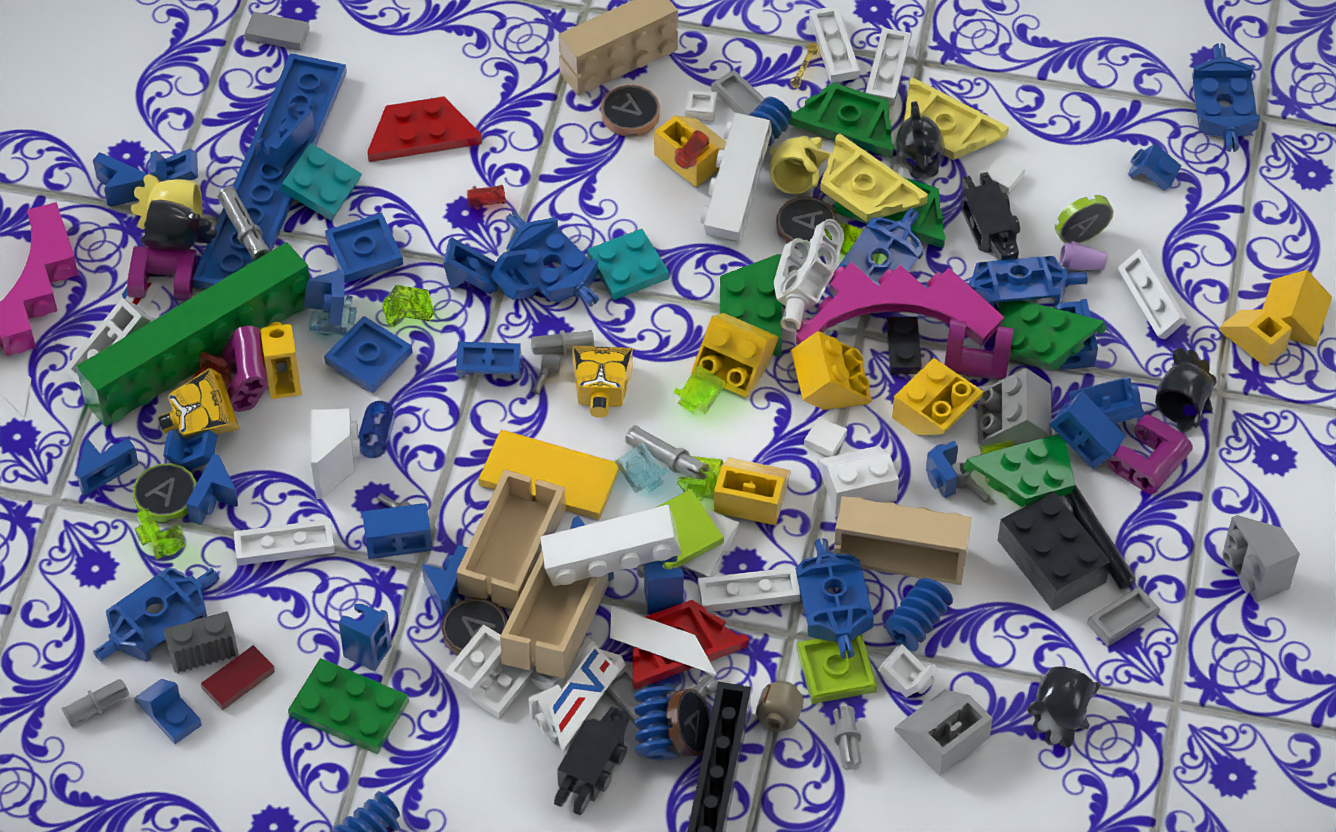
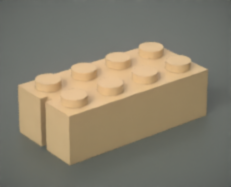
[558,0,678,96]
[456,469,566,610]
[833,496,972,585]
[500,551,609,679]

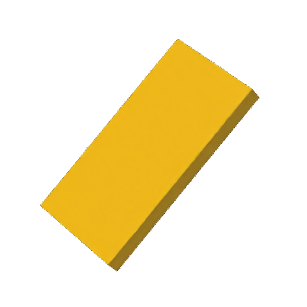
[478,429,621,520]

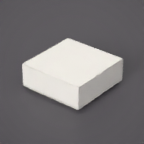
[685,90,717,121]
[986,155,1025,194]
[804,417,847,457]

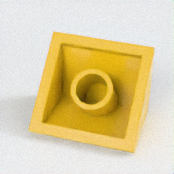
[1263,270,1332,347]

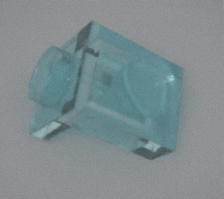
[309,295,357,336]
[615,443,669,493]

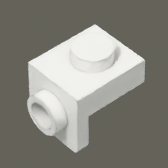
[878,644,938,697]

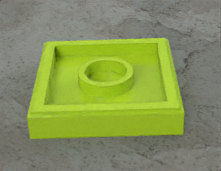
[655,489,724,570]
[796,634,877,704]

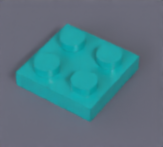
[279,143,362,221]
[587,228,669,300]

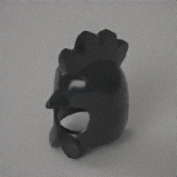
[896,101,945,179]
[141,200,217,251]
[1155,348,1217,433]
[1027,666,1101,748]

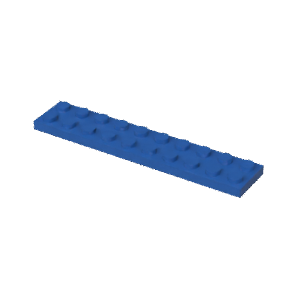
[192,53,347,289]

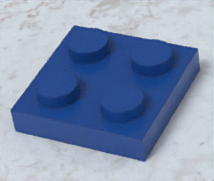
[325,213,404,283]
[324,316,413,393]

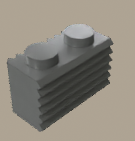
[163,611,239,674]

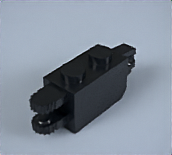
[961,172,1020,260]
[554,707,629,815]

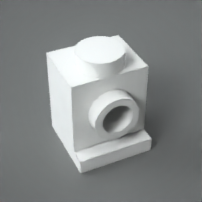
[528,685,577,743]

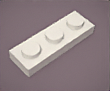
[809,6,860,83]
[866,28,911,106]
[1118,248,1187,340]
[234,519,335,566]
[698,567,800,612]

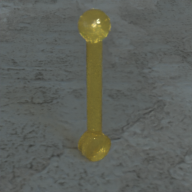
[790,43,819,88]

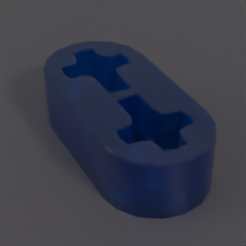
[358,401,394,458]

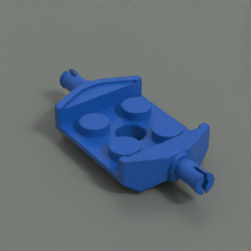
[1192,43,1260,152]
[835,208,924,286]
[506,211,599,307]
[967,256,1088,308]
[795,538,874,659]
[93,568,219,662]

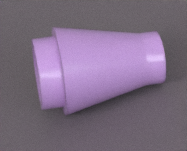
[1059,241,1107,271]

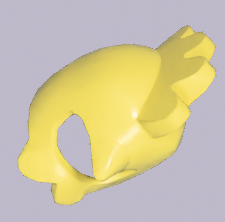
[769,136,830,194]
[131,174,202,230]

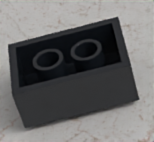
[997,491,1111,611]

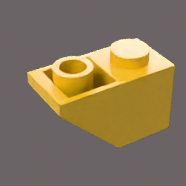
[1219,309,1292,367]

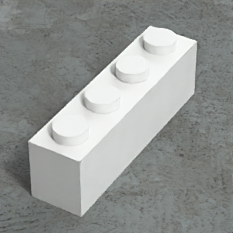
[700,113,772,242]
[540,505,681,587]

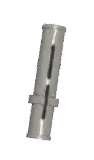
[217,186,270,261]
[625,425,710,483]

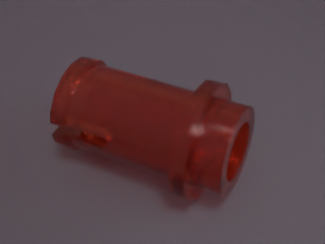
[674,130,710,169]
[466,184,506,210]

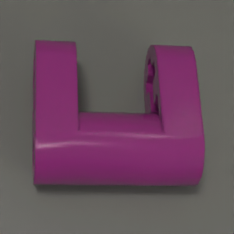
[127,246,197,301]
[944,319,1013,380]
[221,326,268,412]
[1107,415,1193,494]

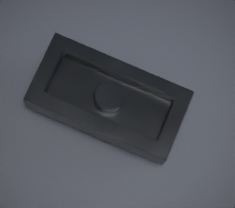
[886,317,922,375]

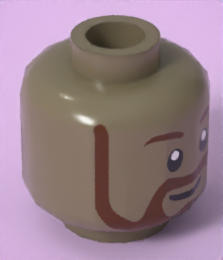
[756,681,804,731]

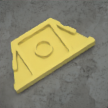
[904,77,1009,160]
[820,133,928,222]

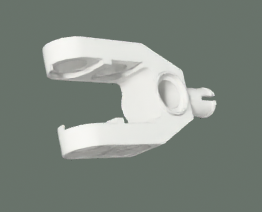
[774,219,844,332]

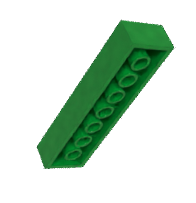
[76,242,310,427]

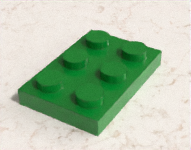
[288,658,409,755]

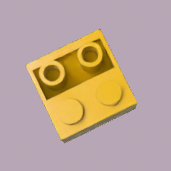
[654,115,726,188]
[691,313,779,398]
[791,331,872,410]
[892,358,983,435]
[714,457,791,525]

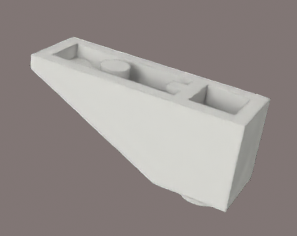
[64,298,154,387]

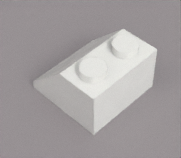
[311,408,360,499]
[817,446,899,514]

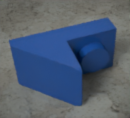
[93,152,148,206]
[443,237,498,294]
[304,270,344,326]
[76,438,139,496]
[186,453,238,525]
[422,545,468,617]
[134,679,202,744]

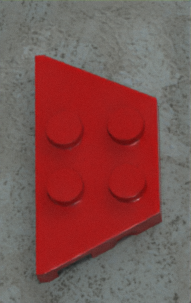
[367,96,482,162]
[632,600,749,690]

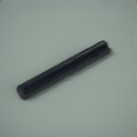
[1061,484,1136,590]

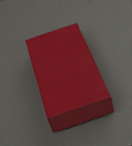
[201,645,275,711]

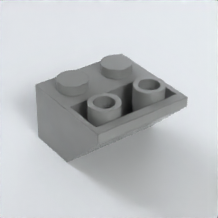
[978,368,1052,447]
[1222,515,1300,603]
[894,690,993,776]

